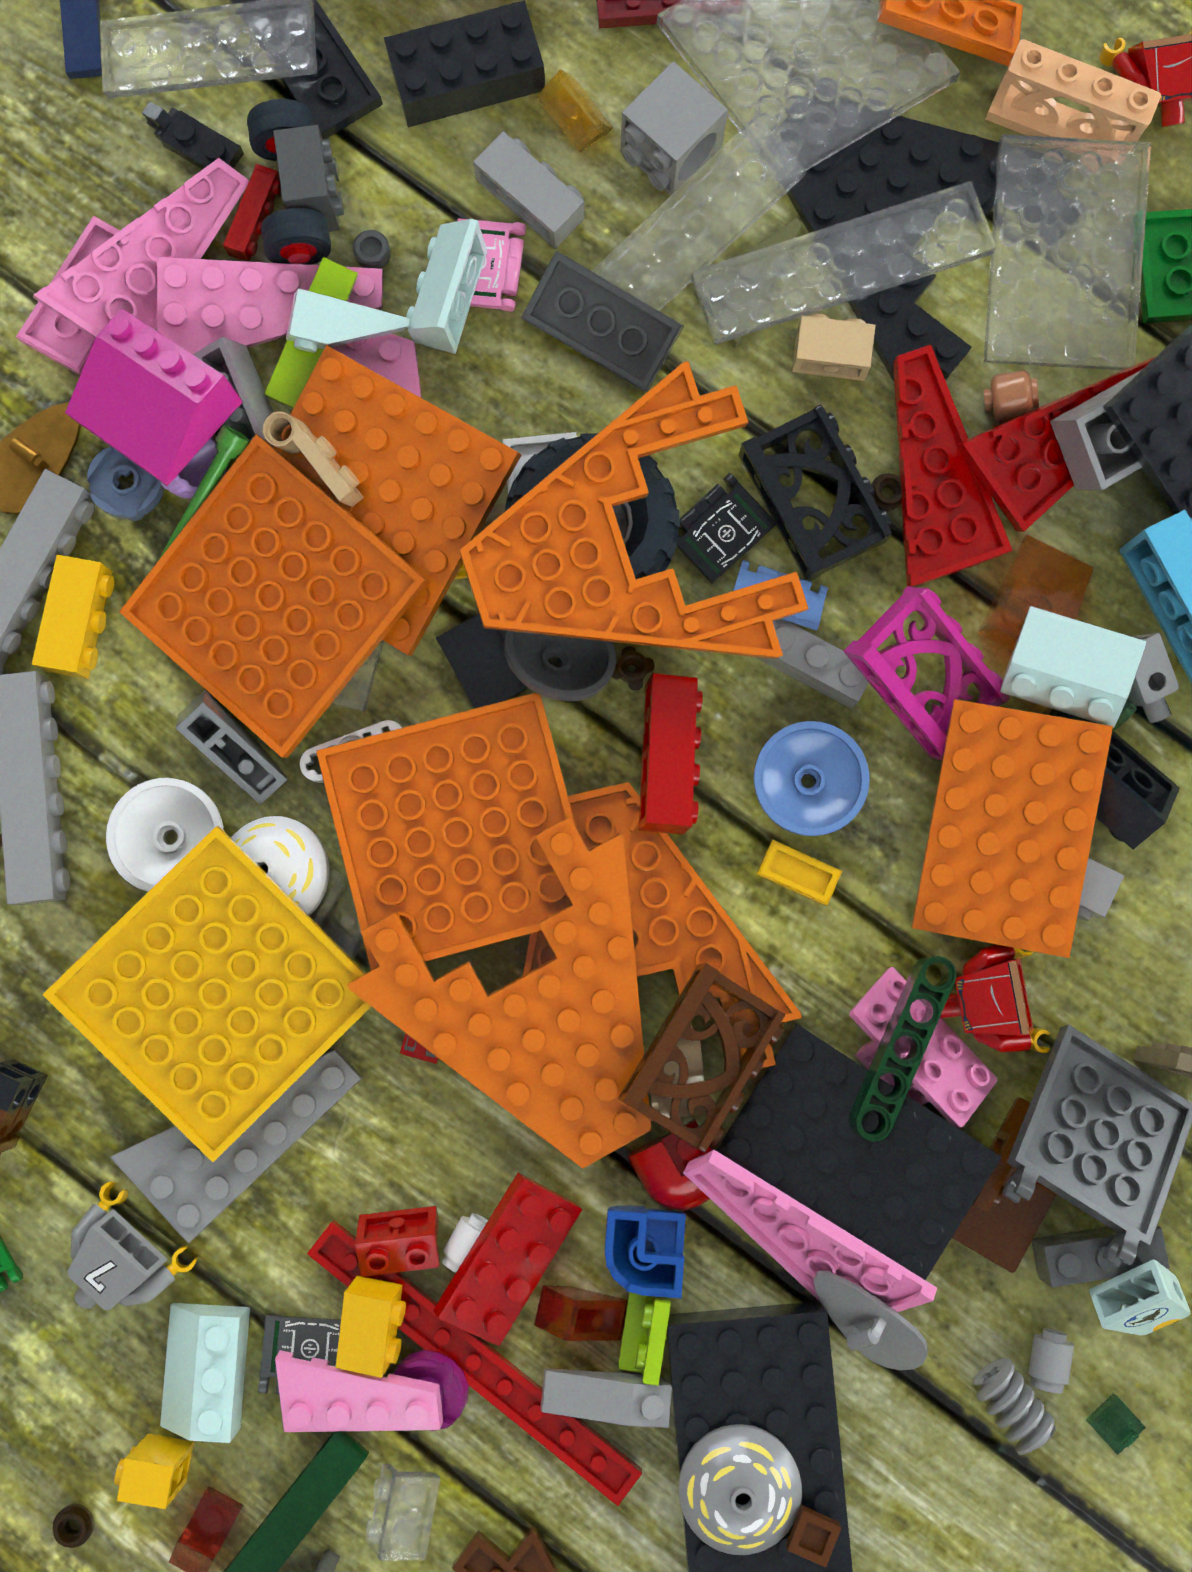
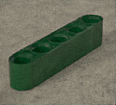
[848,956,956,1142]
[223,1431,369,1572]

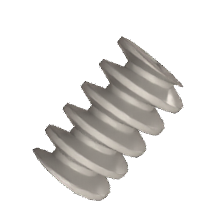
[972,1358,1056,1455]

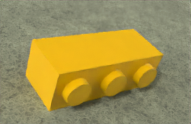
[32,555,114,679]

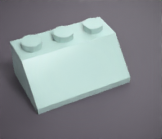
[406,219,488,354]
[1000,606,1146,728]
[160,1303,250,1443]

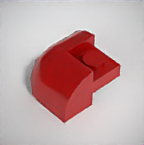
[626,1119,712,1211]

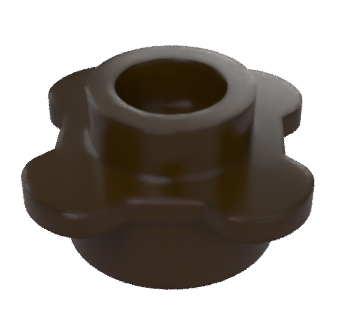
[612,646,655,691]

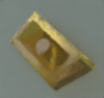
[536,69,613,152]

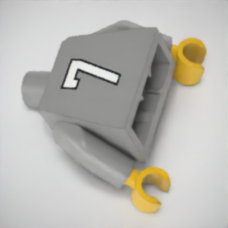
[67,1182,198,1310]

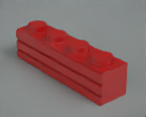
[223,164,281,262]

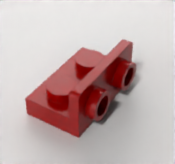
[355,1206,440,1276]

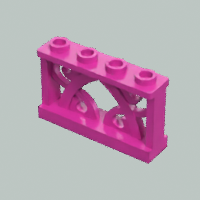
[843,586,1010,761]

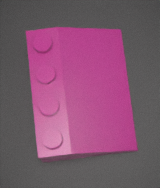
[65,308,243,486]

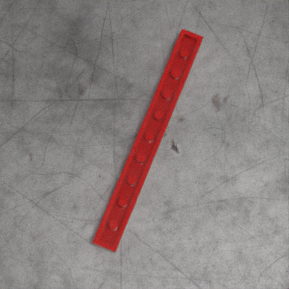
[307,1220,642,1506]

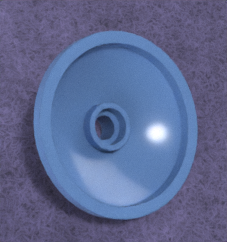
[753,721,870,836]

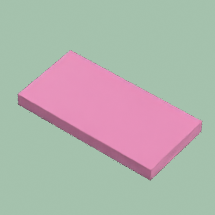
[16,216,120,375]

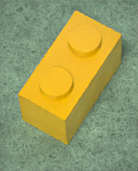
[336,1275,406,1378]
[114,1434,194,1509]

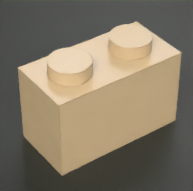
[792,313,876,381]

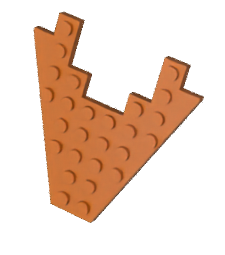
[523,782,802,1068]
[347,817,651,1169]

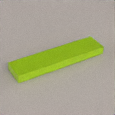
[264,257,358,409]

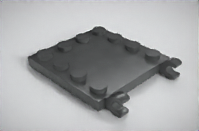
[1003,1024,1192,1267]

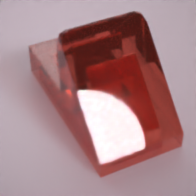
[169,1486,243,1572]

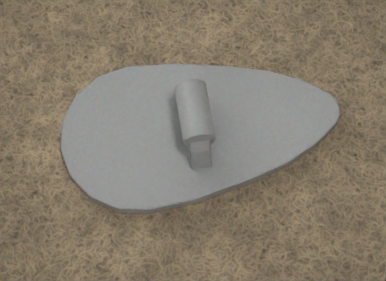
[814,1270,928,1370]

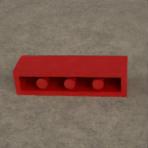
[639,673,703,834]

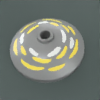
[678,1424,802,1555]

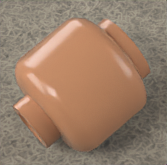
[983,370,1039,423]

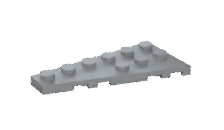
[110,1050,363,1243]

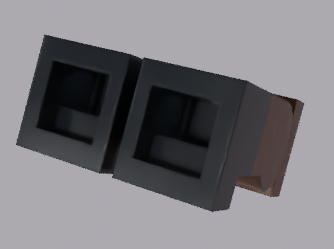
[0,1059,48,1155]

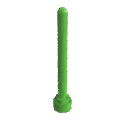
[157,425,250,562]

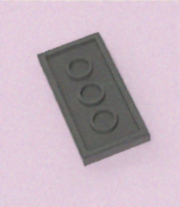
[521,251,684,392]

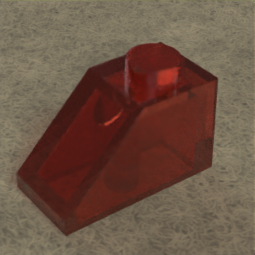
[534,1285,628,1341]

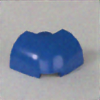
[604,1205,686,1298]

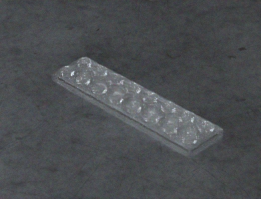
[691,181,997,345]

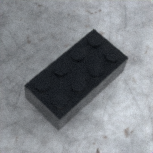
[384,0,546,127]

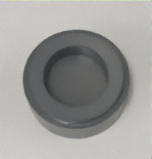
[353,230,391,269]

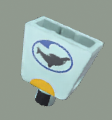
[1089,1259,1190,1335]

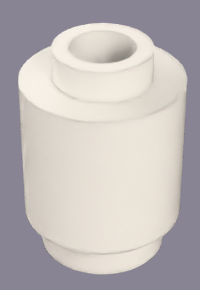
[442,1213,488,1273]

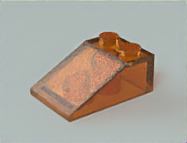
[977,535,1094,651]

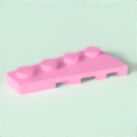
[275,1350,443,1432]

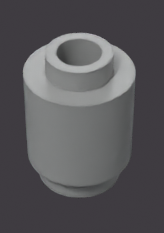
[1028,1328,1074,1393]

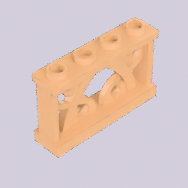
[985,39,1161,172]

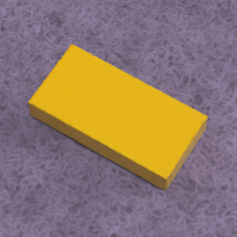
[756,840,842,906]

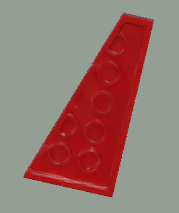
[893,345,1013,587]
[956,357,1155,532]

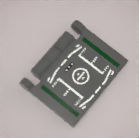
[258,1315,341,1394]

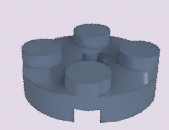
[87,447,164,521]

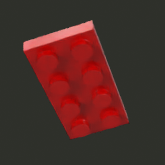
[433,1173,583,1346]

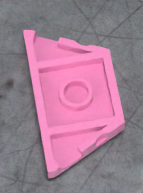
[331,334,421,397]

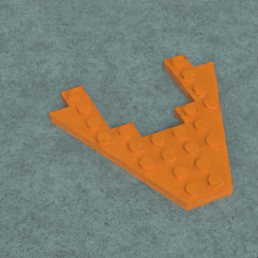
[460,361,809,659]

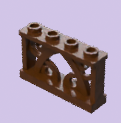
[618,963,785,1153]

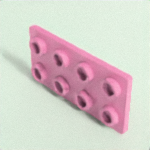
[849,967,997,1129]

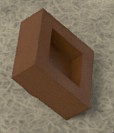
[786,1505,842,1568]

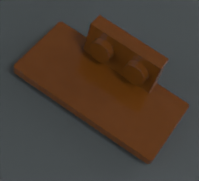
[952,1097,1057,1273]

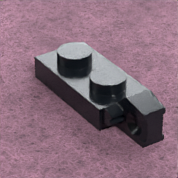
[142,102,244,170]

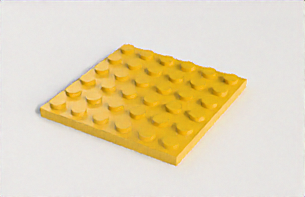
[42,826,371,1162]

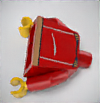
[1099,30,1192,128]
[940,944,1050,1053]

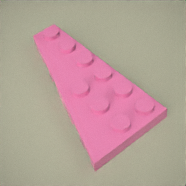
[683,1150,937,1312]

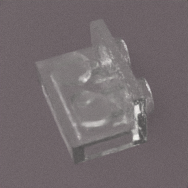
[366,1464,440,1561]

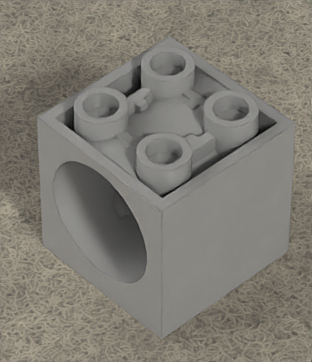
[621,61,728,197]

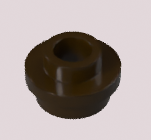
[871,473,904,511]
[53,1504,94,1548]

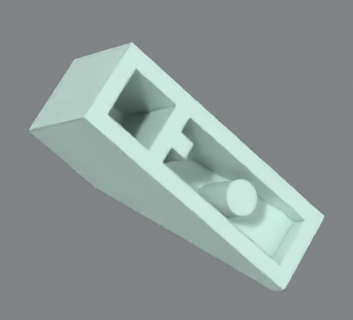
[286,288,410,353]

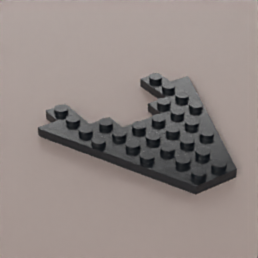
[763,92,1083,381]

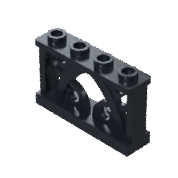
[738,405,892,581]

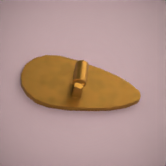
[0,402,81,515]

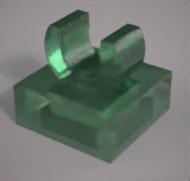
[1086,1393,1146,1455]

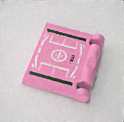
[458,218,526,312]

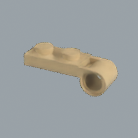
[263,411,364,507]

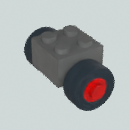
[247,99,344,265]

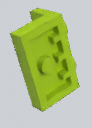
[618,1292,671,1386]

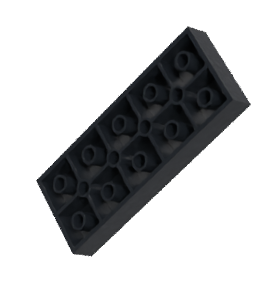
[667,1301,853,1572]

